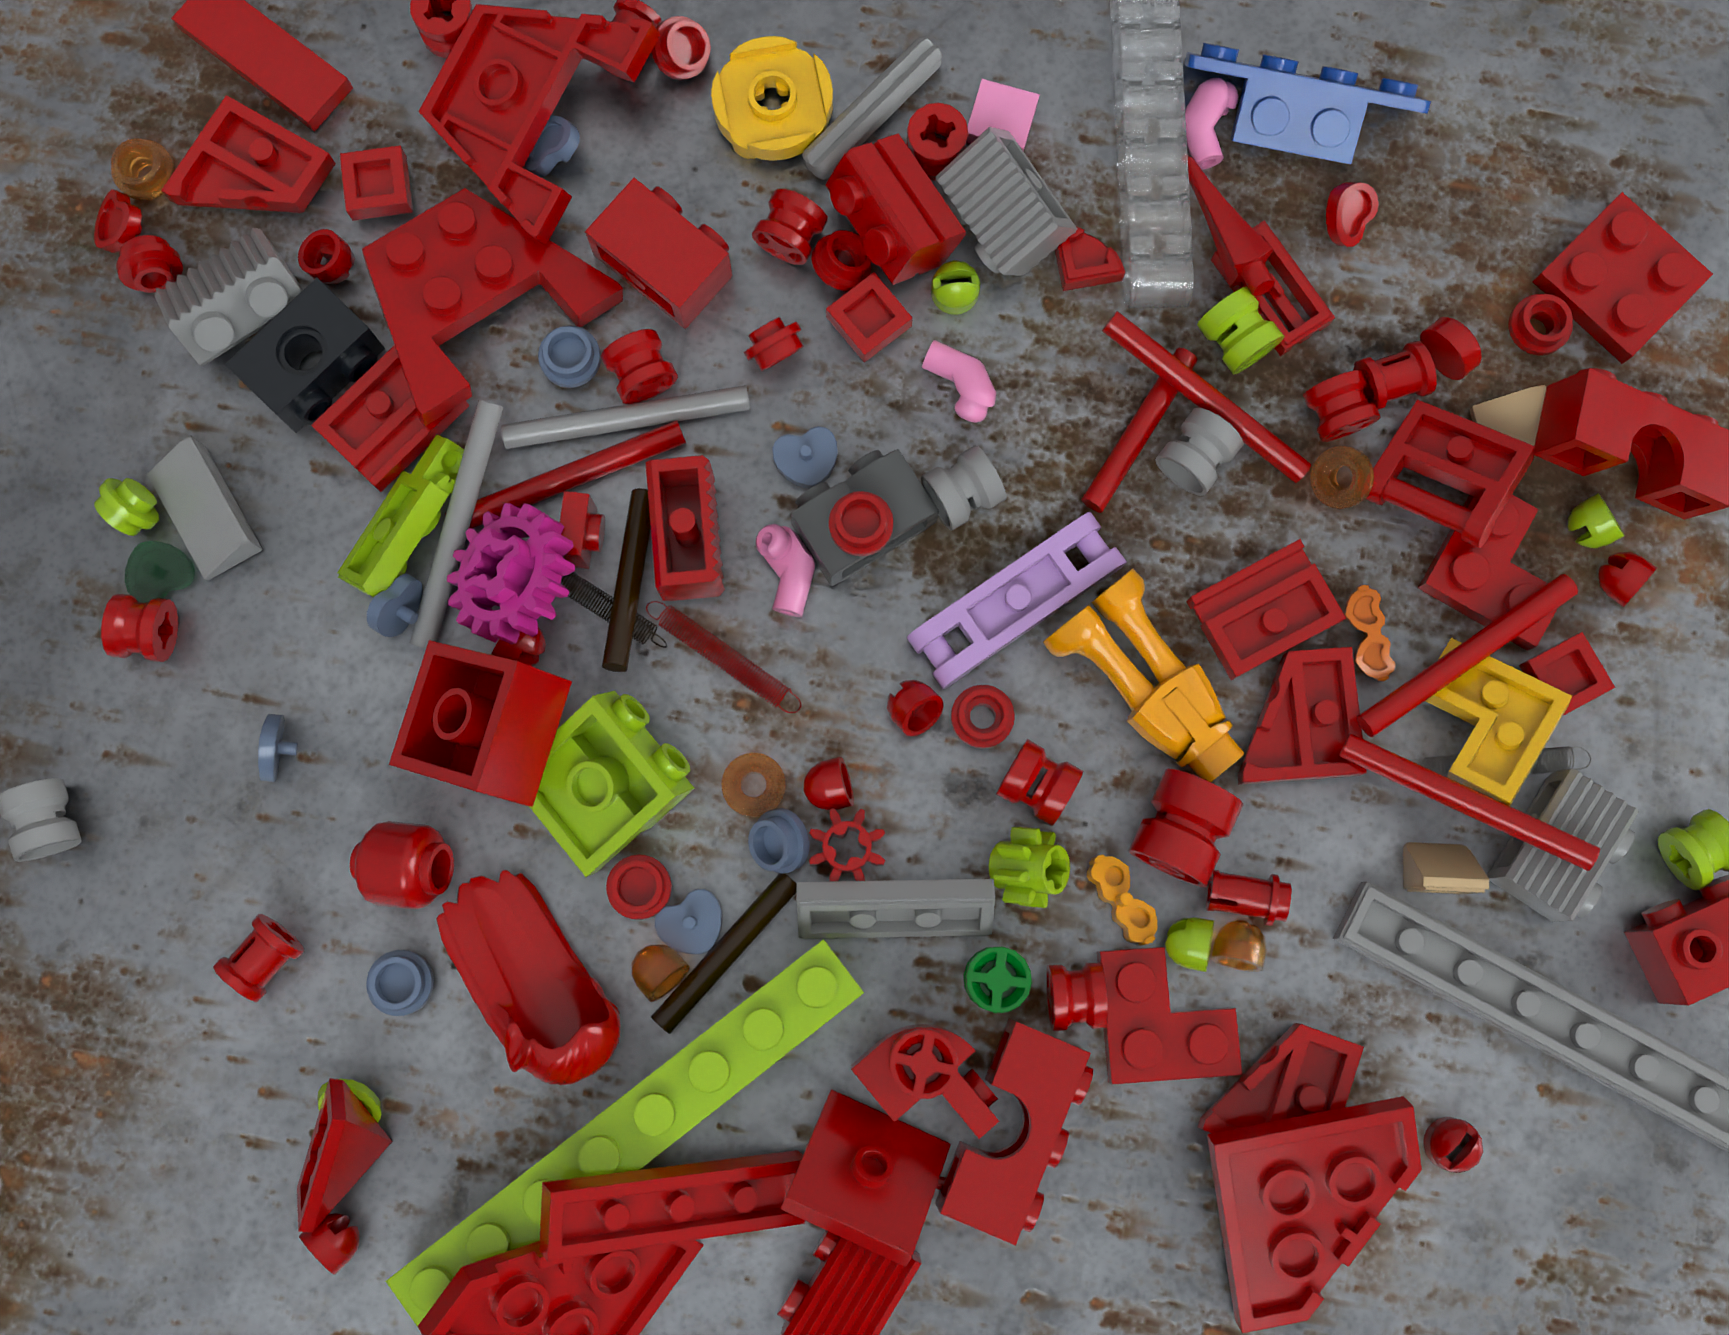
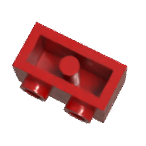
[1624,875,1729,1006]

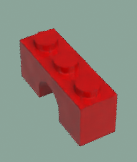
[1534,368,1729,520]
[935,1018,1093,1246]

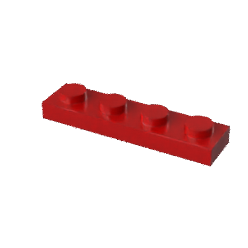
[539,1150,805,1262]

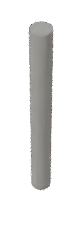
[501,385,751,449]
[410,400,503,648]

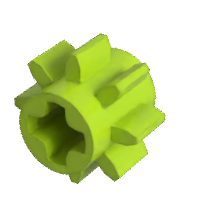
[989,827,1070,908]

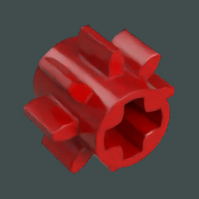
[809,808,885,882]

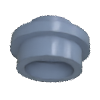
[538,326,601,388]
[748,808,810,873]
[366,950,434,1016]

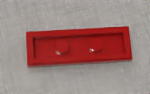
[171,0,353,132]

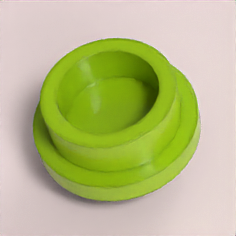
[94,478,159,536]

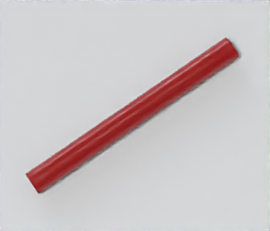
[1102,311,1312,483]
[445,420,686,529]
[1357,574,1578,738]
[1339,733,1600,871]

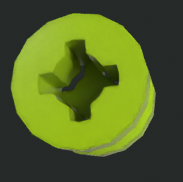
[1658,809,1729,890]

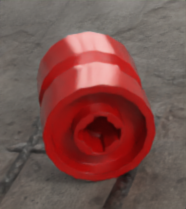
[1128,768,1244,887]

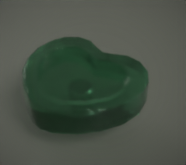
[124,541,195,603]

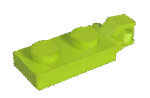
[337,435,464,597]

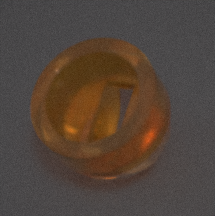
[1211,919,1267,972]
[631,945,690,1002]

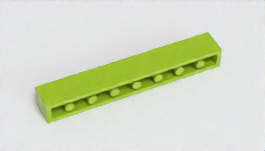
[385,939,864,1327]

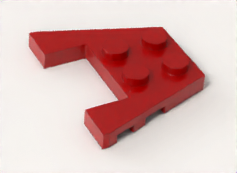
[418,4,661,246]
[362,188,623,426]

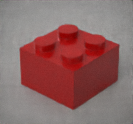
[389,640,572,807]

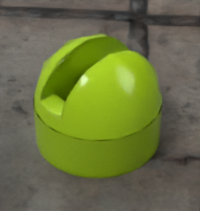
[931,260,980,315]
[1567,493,1625,548]
[1165,917,1214,972]

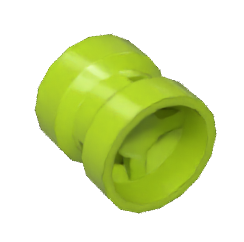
[1197,287,1285,374]

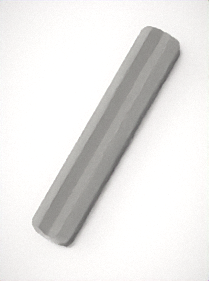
[802,37,942,180]

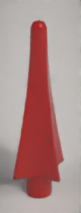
[1181,156,1275,296]

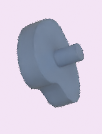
[525,115,580,177]
[772,426,838,489]
[367,574,423,637]
[258,714,298,782]
[654,889,722,954]

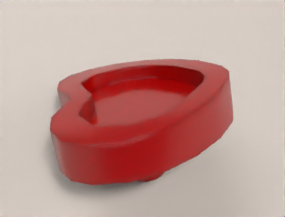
[1326,182,1379,247]
[94,189,142,253]

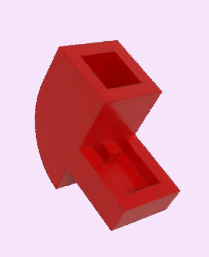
[851,1024,1000,1139]

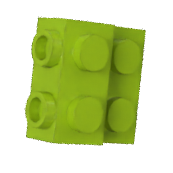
[529,690,695,877]

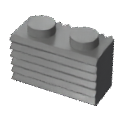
[936,127,1077,276]
[155,228,303,367]
[1487,768,1639,922]

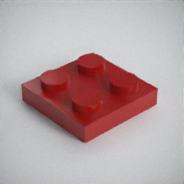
[1532,192,1713,364]

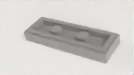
[796,879,995,939]

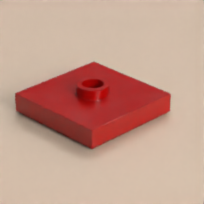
[781,1089,951,1267]

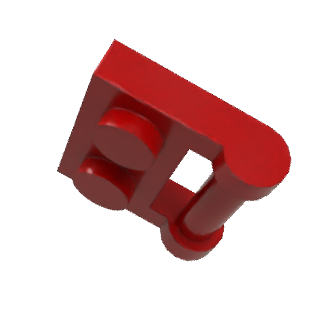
[1362,399,1535,548]

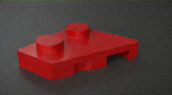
[161,95,336,213]

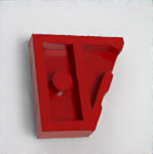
[1237,647,1367,785]
[1197,1023,1364,1133]

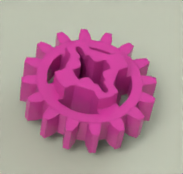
[446,503,575,644]

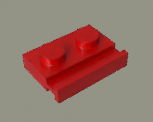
[311,346,470,492]
[1186,539,1346,681]

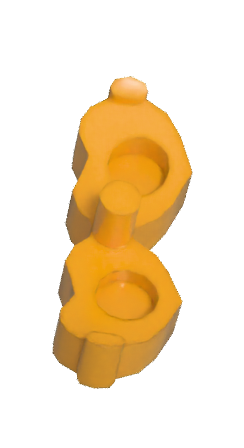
[1087,854,1157,946]

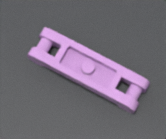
[907,512,1127,690]

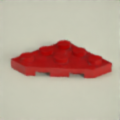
[1207,1096,1422,1334]
[418,1239,704,1335]

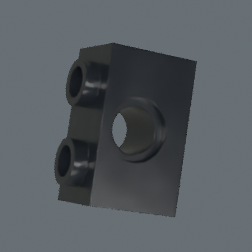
[225,278,385,433]

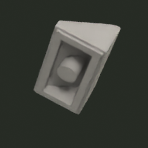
[147,436,263,581]

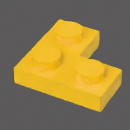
[1426,638,1572,806]

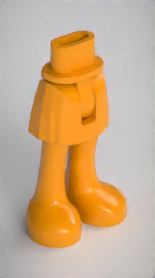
[1043,568,1244,782]

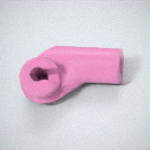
[1180,78,1239,170]
[922,340,996,423]
[756,524,815,617]

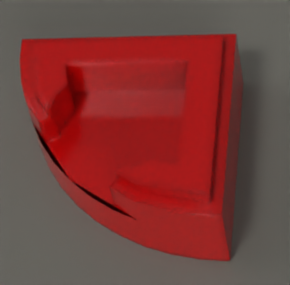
[1055,227,1125,291]

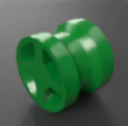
[963,947,1032,1013]

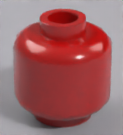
[350,821,454,909]

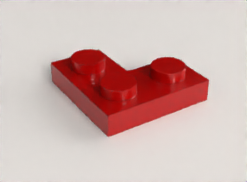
[1418,495,1558,651]
[1096,947,1243,1084]

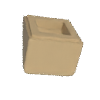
[1469,385,1546,457]
[1403,842,1489,894]

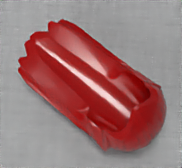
[436,870,621,1085]

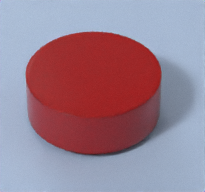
[1420,317,1482,380]

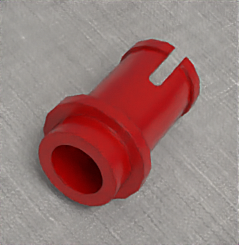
[1206,870,1292,926]

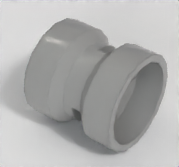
[1155,408,1244,496]
[921,445,1007,531]
[0,778,82,862]

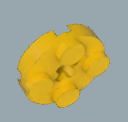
[711,36,833,161]

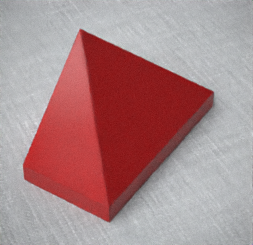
[297,1078,393,1233]

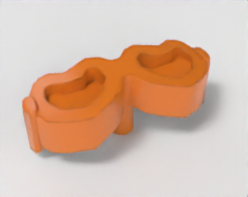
[1344,585,1396,681]

